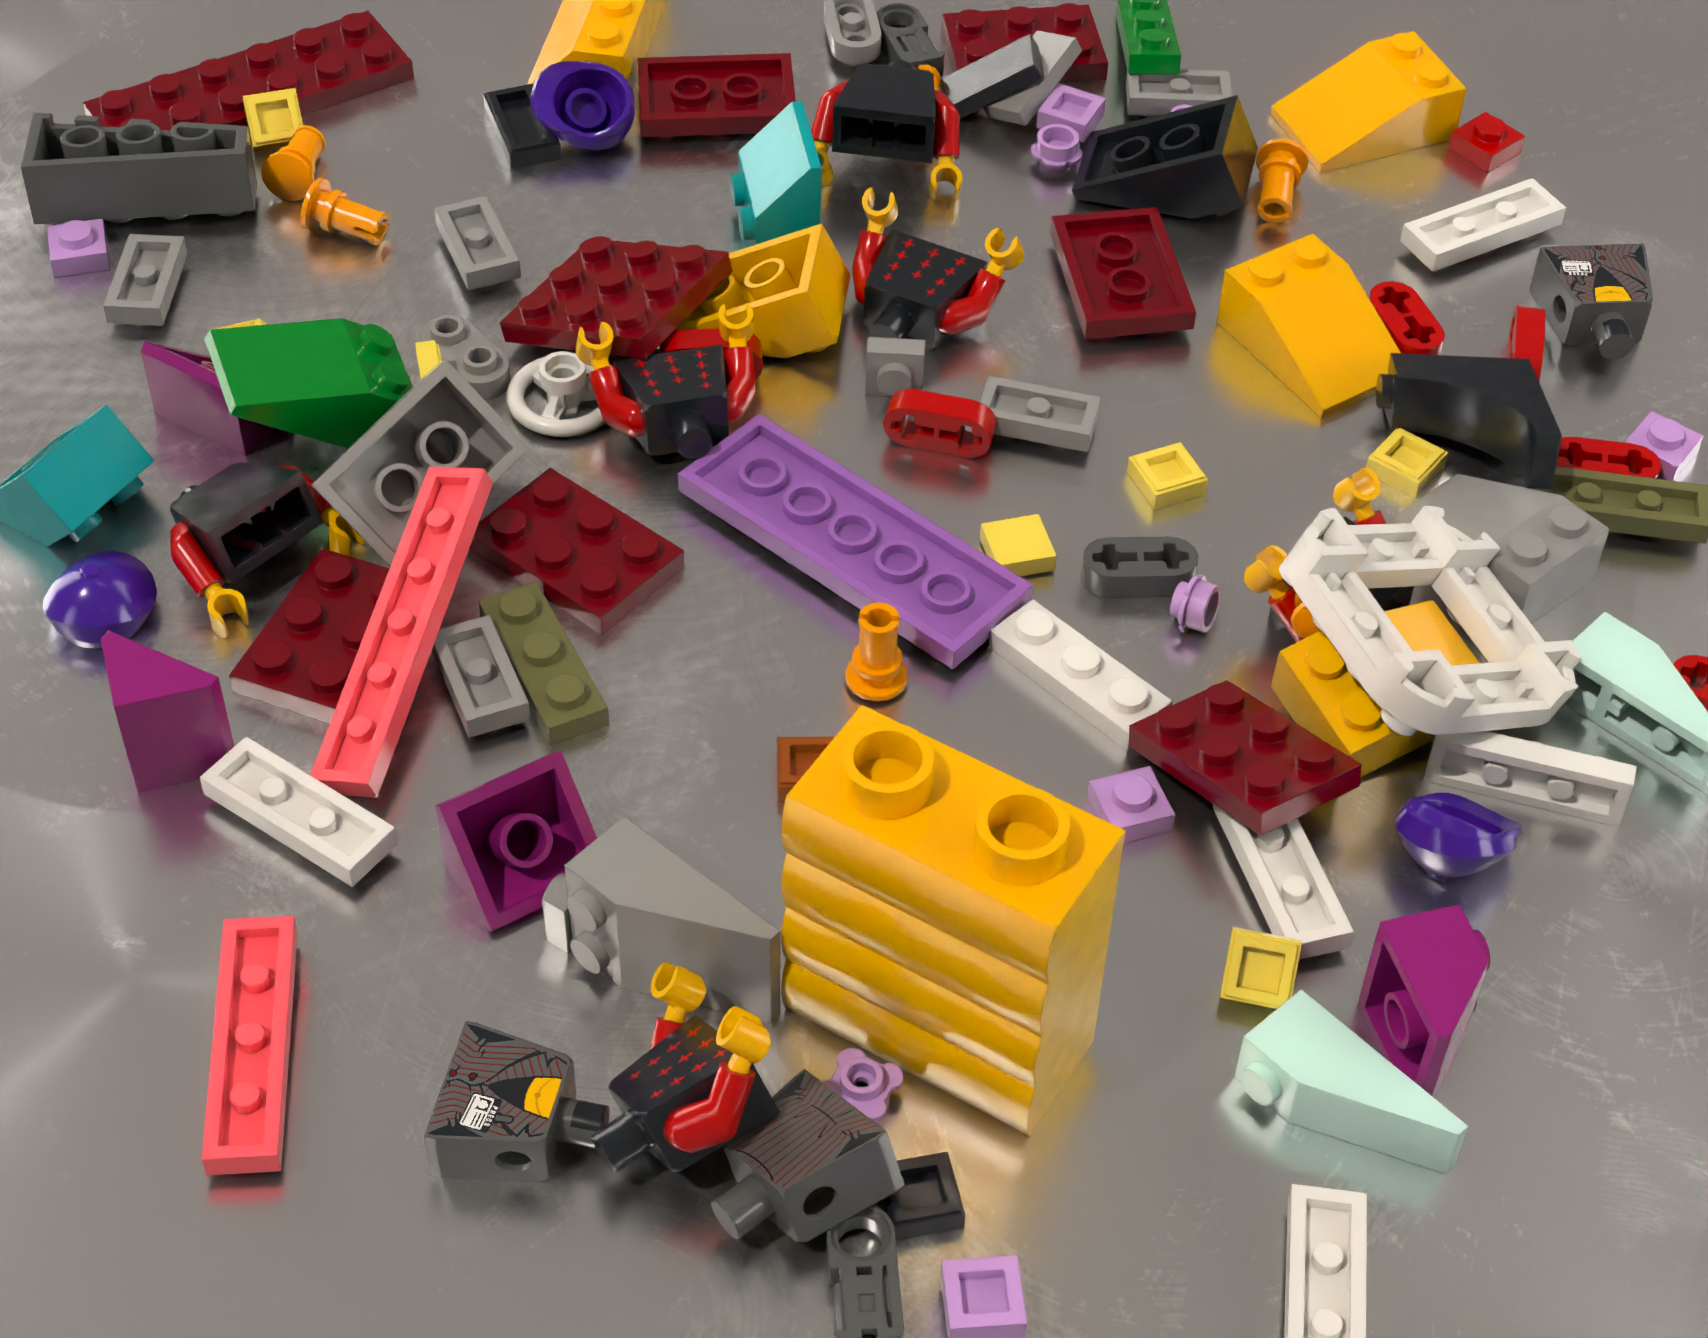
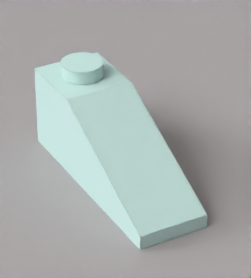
[1565,612,1708,795]
[1235,989,1468,1174]

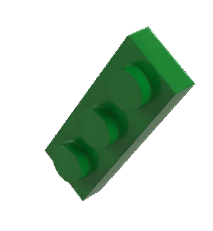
[1116,0,1181,75]

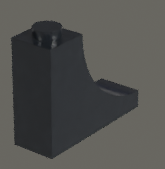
[1376,353,1562,489]

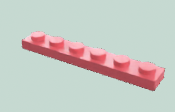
[310,467,493,798]

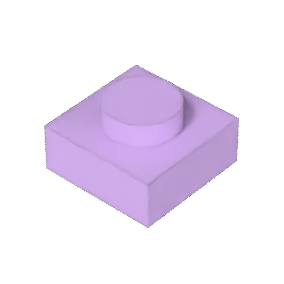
[1036,83,1106,143]
[47,218,111,278]
[1624,411,1704,481]
[1087,766,1175,843]
[940,1255,1027,1338]

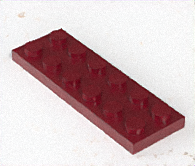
[83,10,414,134]

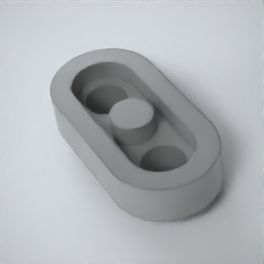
[824,0,881,67]
[419,315,511,400]

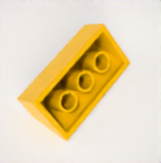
[527,0,667,90]

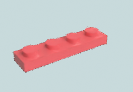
[201,916,298,1175]

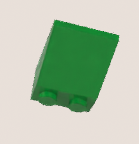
[204,318,413,449]

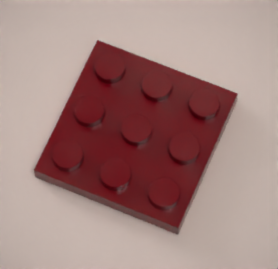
[499,236,733,359]

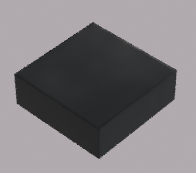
[881,1151,965,1240]

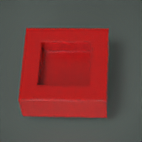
[1448,112,1525,173]

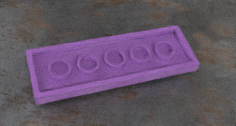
[678,414,1033,669]

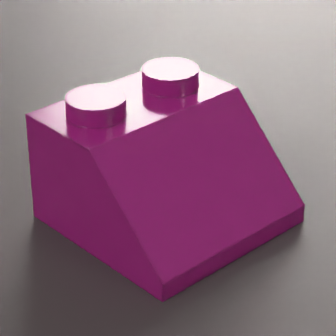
[1357,904,1490,1098]

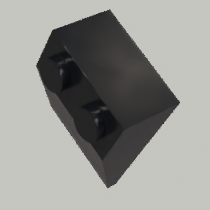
[1072,95,1258,219]

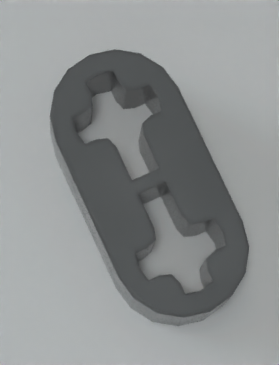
[1081,536,1199,598]

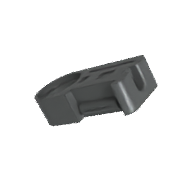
[877,3,945,77]
[826,1205,904,1338]

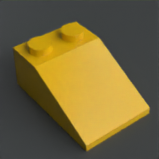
[1270,31,1467,173]
[675,223,851,358]
[1217,233,1401,419]
[1271,600,1479,777]

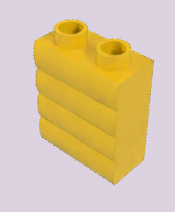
[781,705,1126,1136]

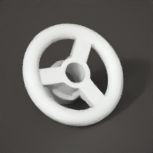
[507,351,606,437]

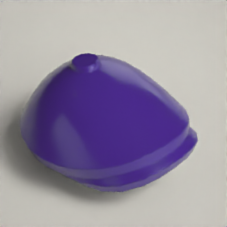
[531,61,635,150]
[42,550,157,649]
[1395,793,1523,881]

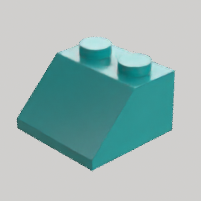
[730,101,821,246]
[0,404,155,547]

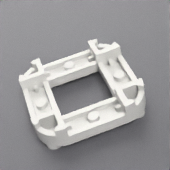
[1279,505,1582,736]

